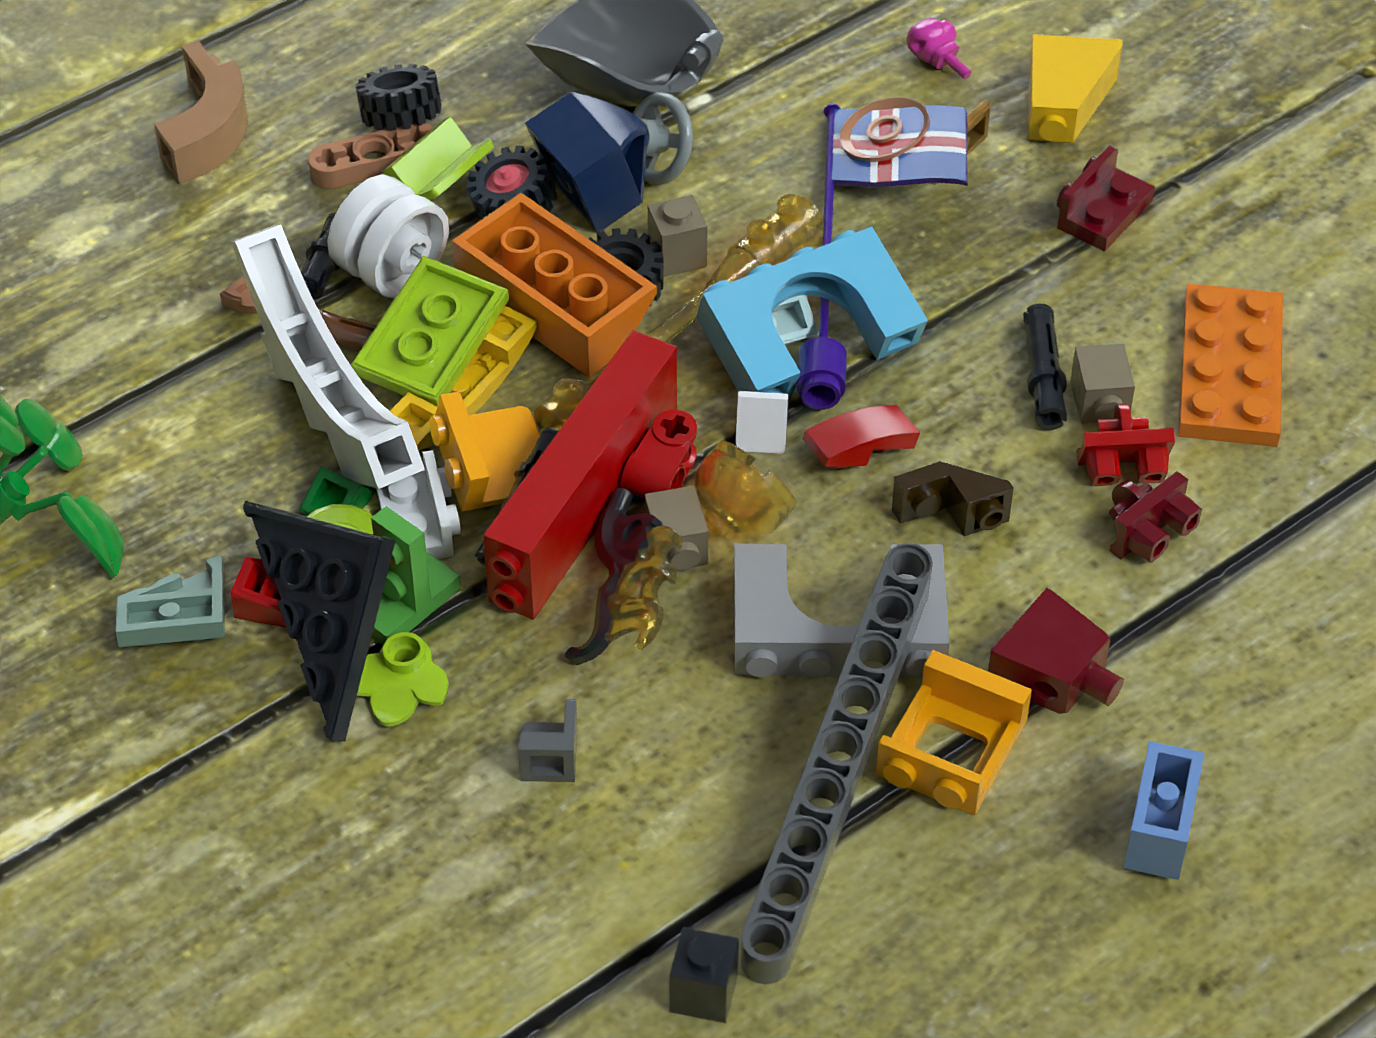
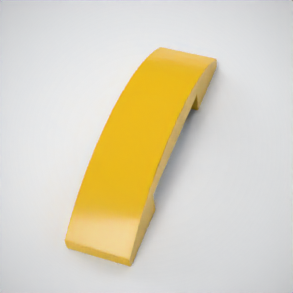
[390,306,537,451]

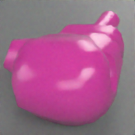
[906,18,972,80]

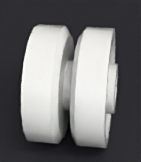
[327,174,449,299]

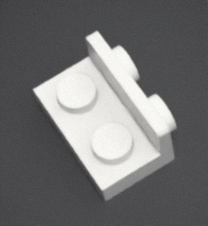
[376,450,461,559]

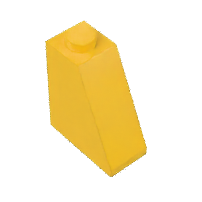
[1028,34,1122,143]

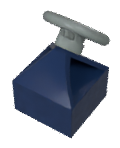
[525,92,693,233]

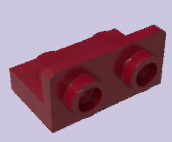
[1056,145,1155,252]

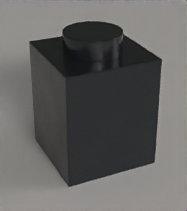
[669,927,739,1023]

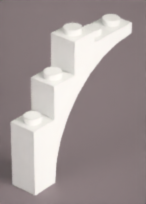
[231,225,425,489]

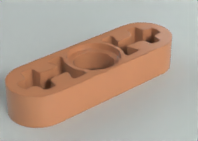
[308,123,433,189]

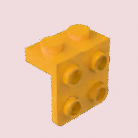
[430,391,539,512]

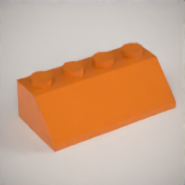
[452,193,657,378]

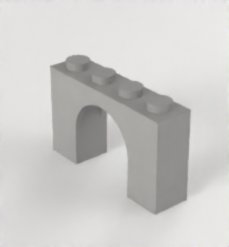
[733,544,949,678]

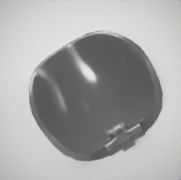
[525,0,724,107]

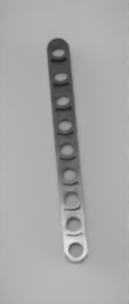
[740,543,933,984]

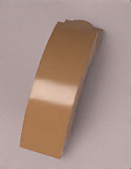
[154,41,248,184]

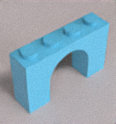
[696,227,928,397]

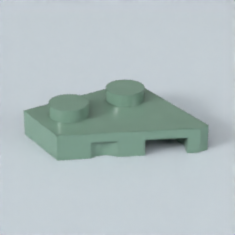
[116,556,225,648]

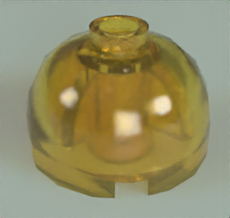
[694,440,797,539]

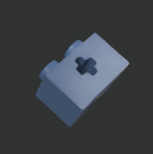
[1123,741,1204,880]

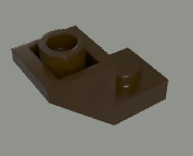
[892,461,1014,537]

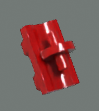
[1076,404,1176,486]

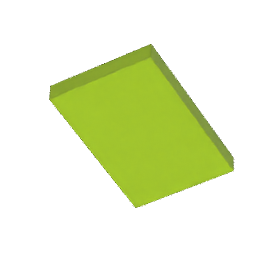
[351,256,509,406]

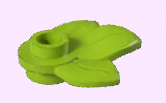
[357,632,449,727]

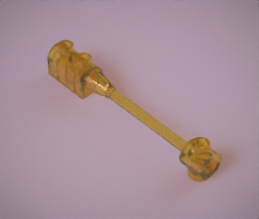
[534,194,824,431]

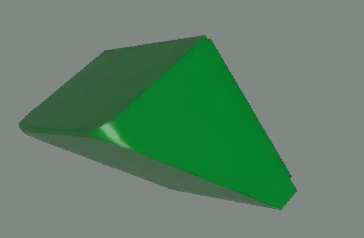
[298,466,374,515]

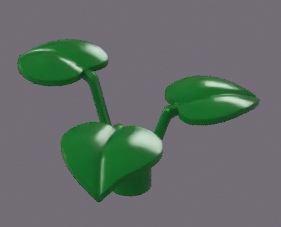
[0,395,124,580]

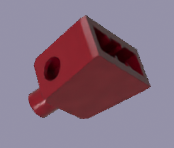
[988,588,1124,714]

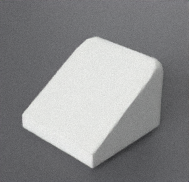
[736,391,788,454]

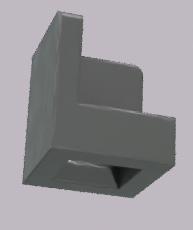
[519,699,578,782]

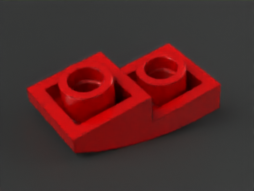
[802,405,921,469]

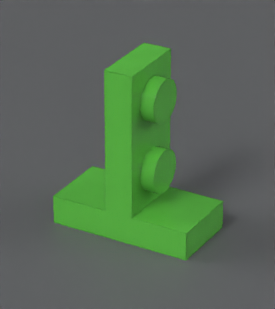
[371,506,461,646]

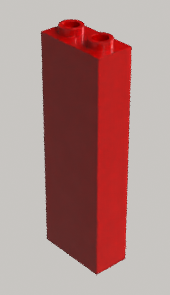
[483,330,677,620]

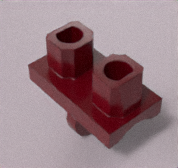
[1109,471,1202,563]

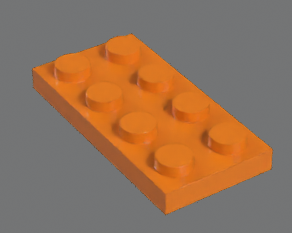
[1178,283,1283,447]

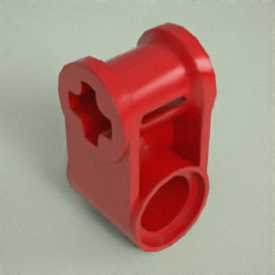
[620,409,697,499]

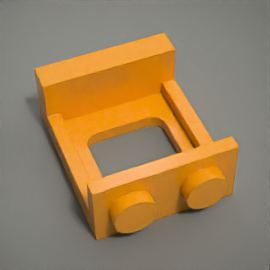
[876,650,1032,816]

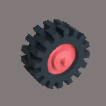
[466,146,557,220]

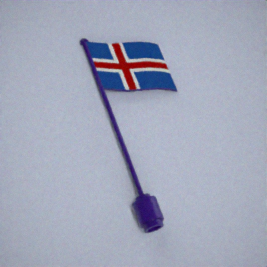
[797,103,968,410]

